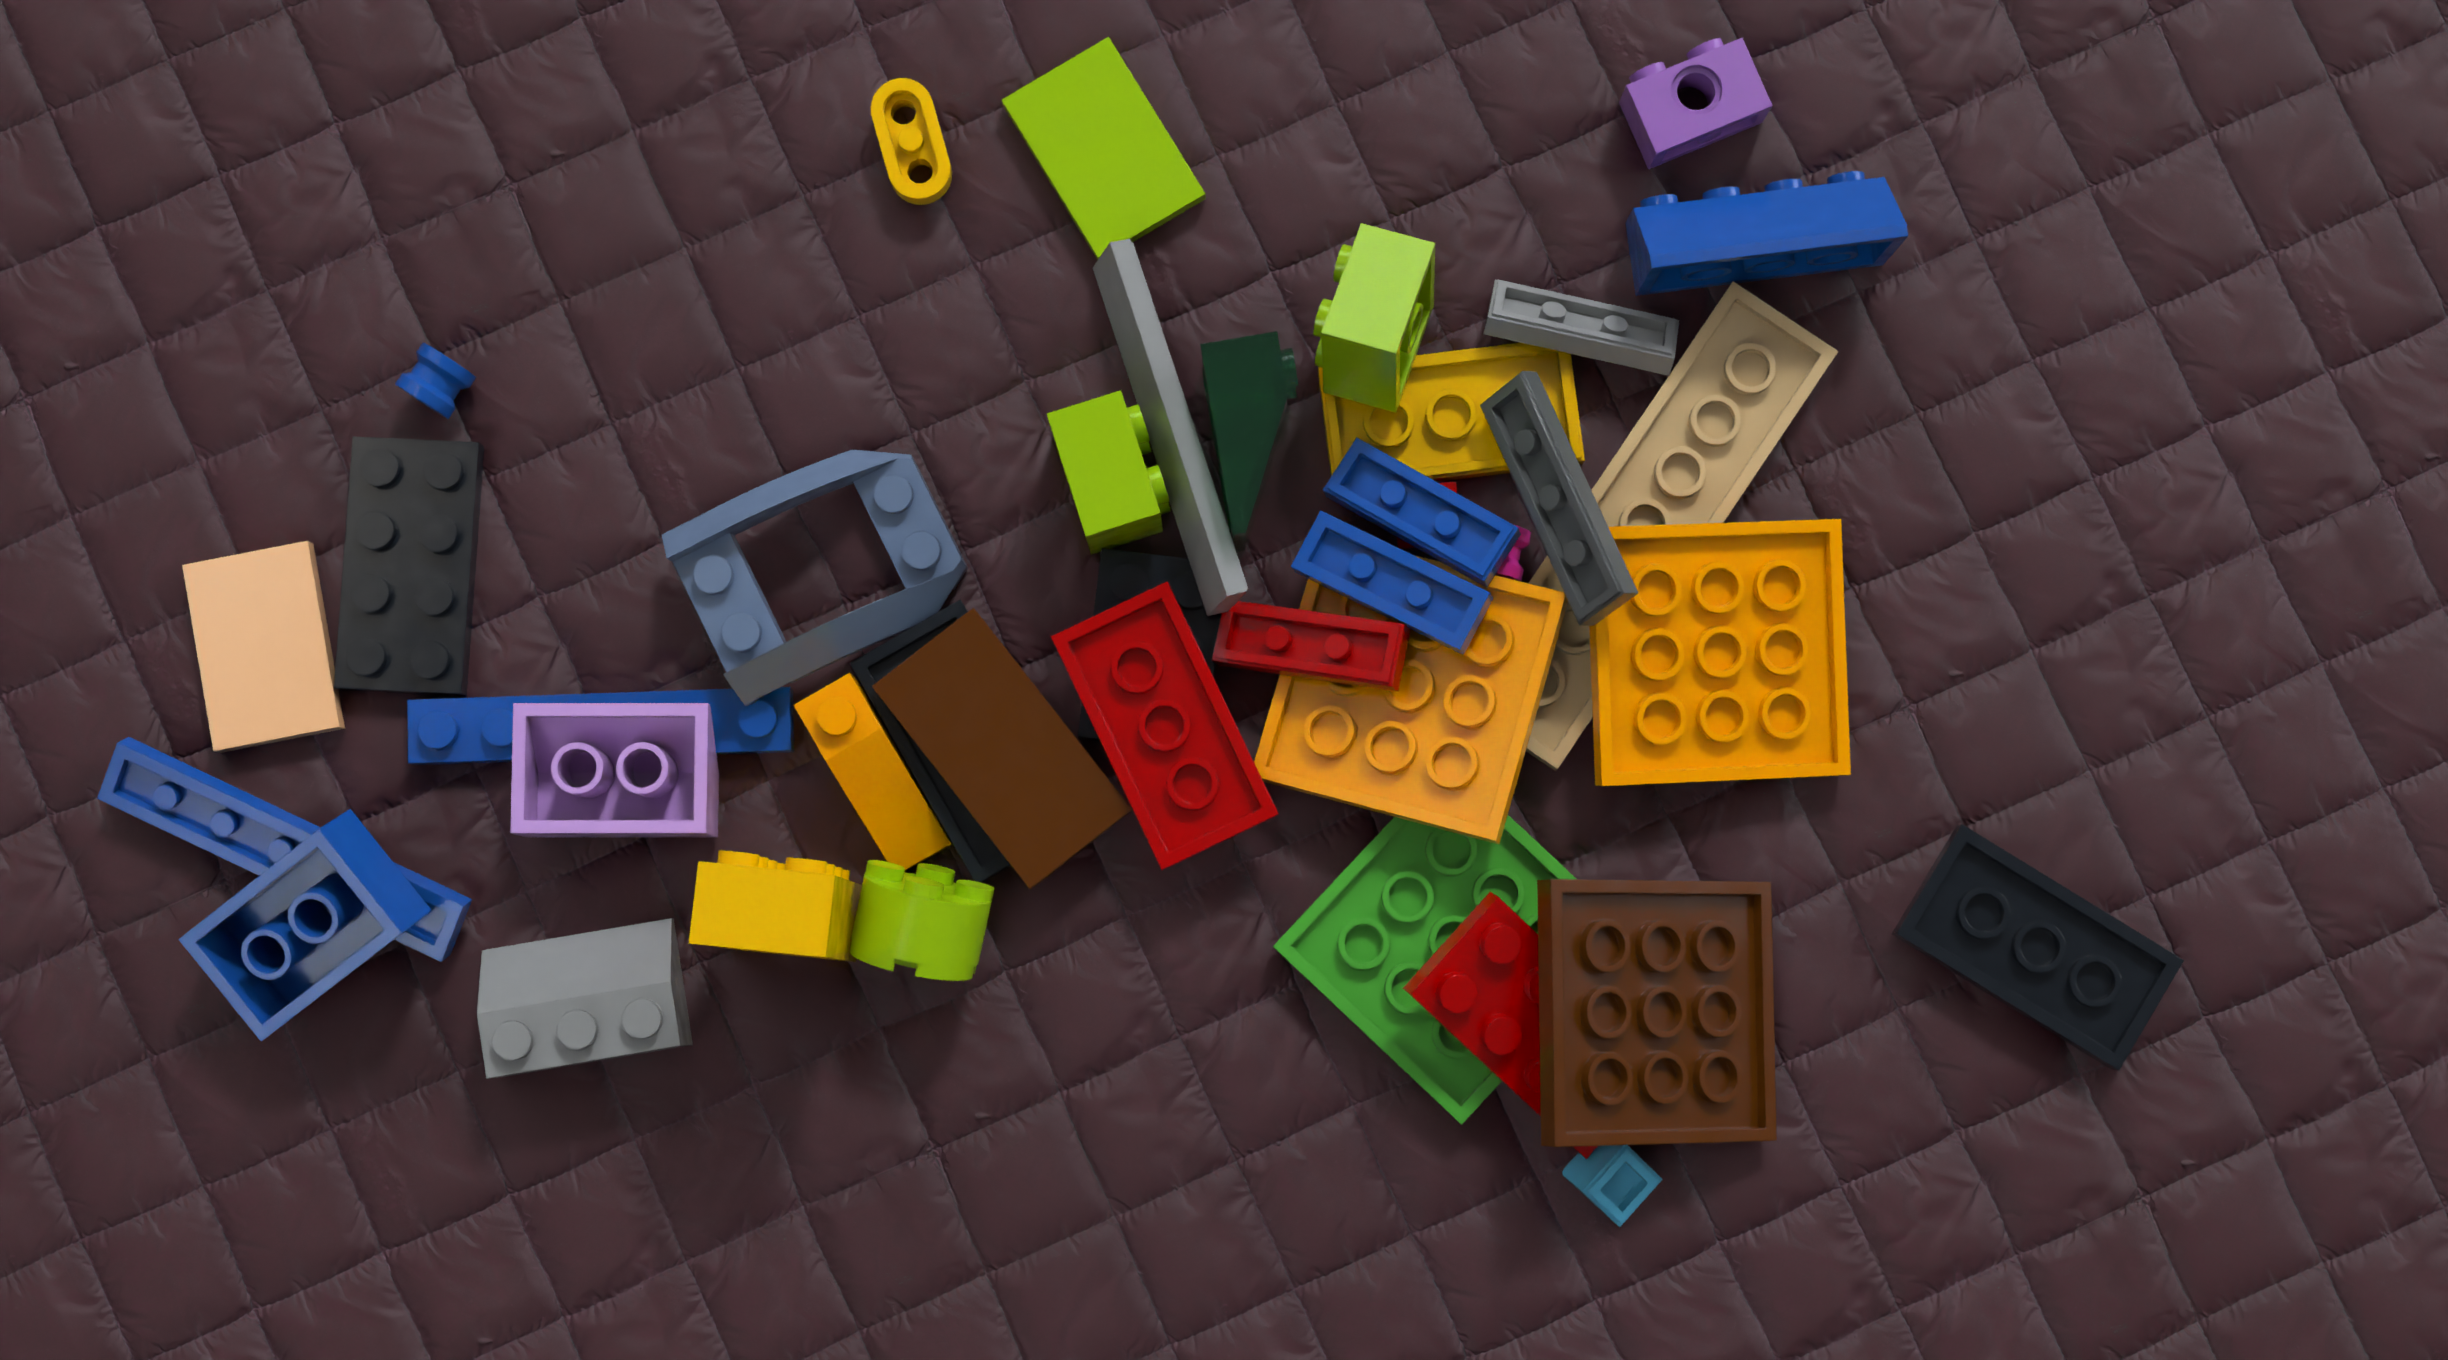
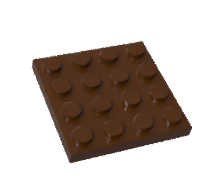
[1537,879,1777,1147]

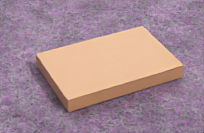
[182,541,345,753]

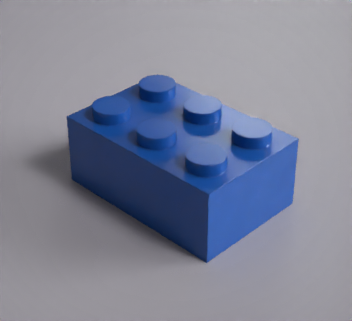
[178,809,432,1041]

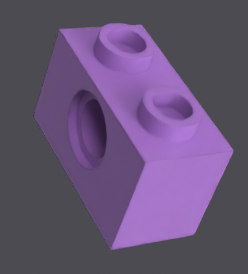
[1619,38,1773,170]

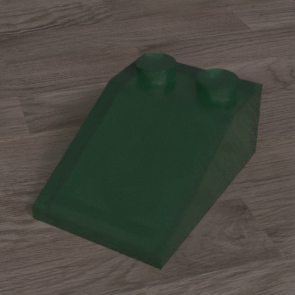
[1200,331,1298,552]

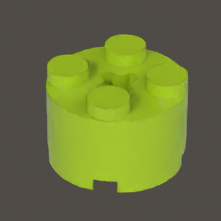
[850,860,994,981]

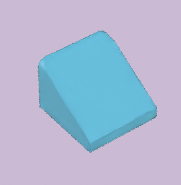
[1562,1145,1663,1227]

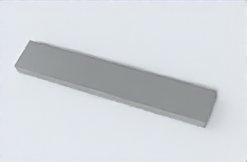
[1093,239,1248,616]

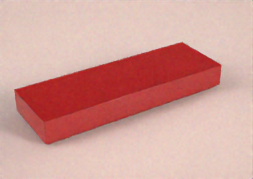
[1212,601,1411,692]

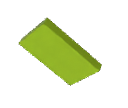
[1001,37,1206,260]

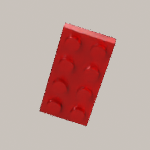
[1051,581,1279,871]
[1402,892,1598,1159]

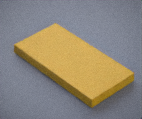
[1318,343,1585,482]

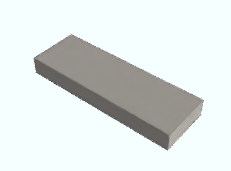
[1484,279,1679,376]

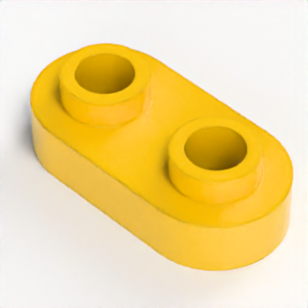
[871,78,952,205]

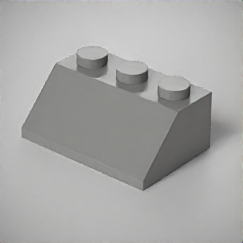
[477,918,693,1078]

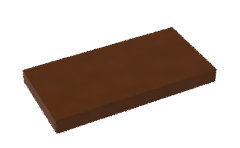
[872,607,1133,890]

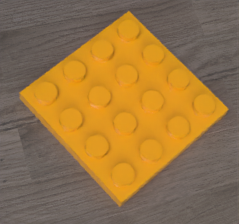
[1589,519,1851,786]
[1254,555,1568,845]

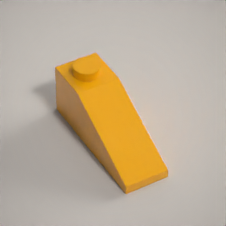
[794,673,952,871]

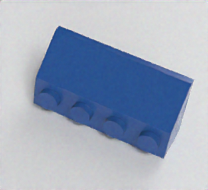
[1625,171,1908,296]

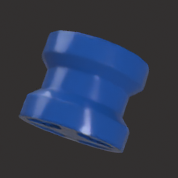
[395,342,477,419]

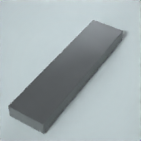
[1480,371,1638,626]

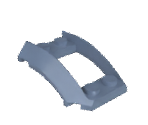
[662,449,968,706]

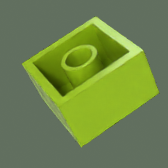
[1313,223,1435,413]
[1047,390,1171,555]

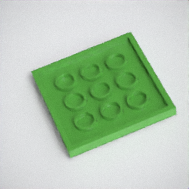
[1273,815,1576,1125]

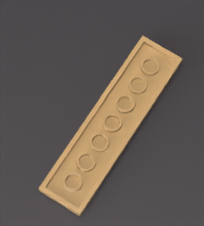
[1526,282,1839,771]

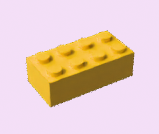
[689,850,862,962]

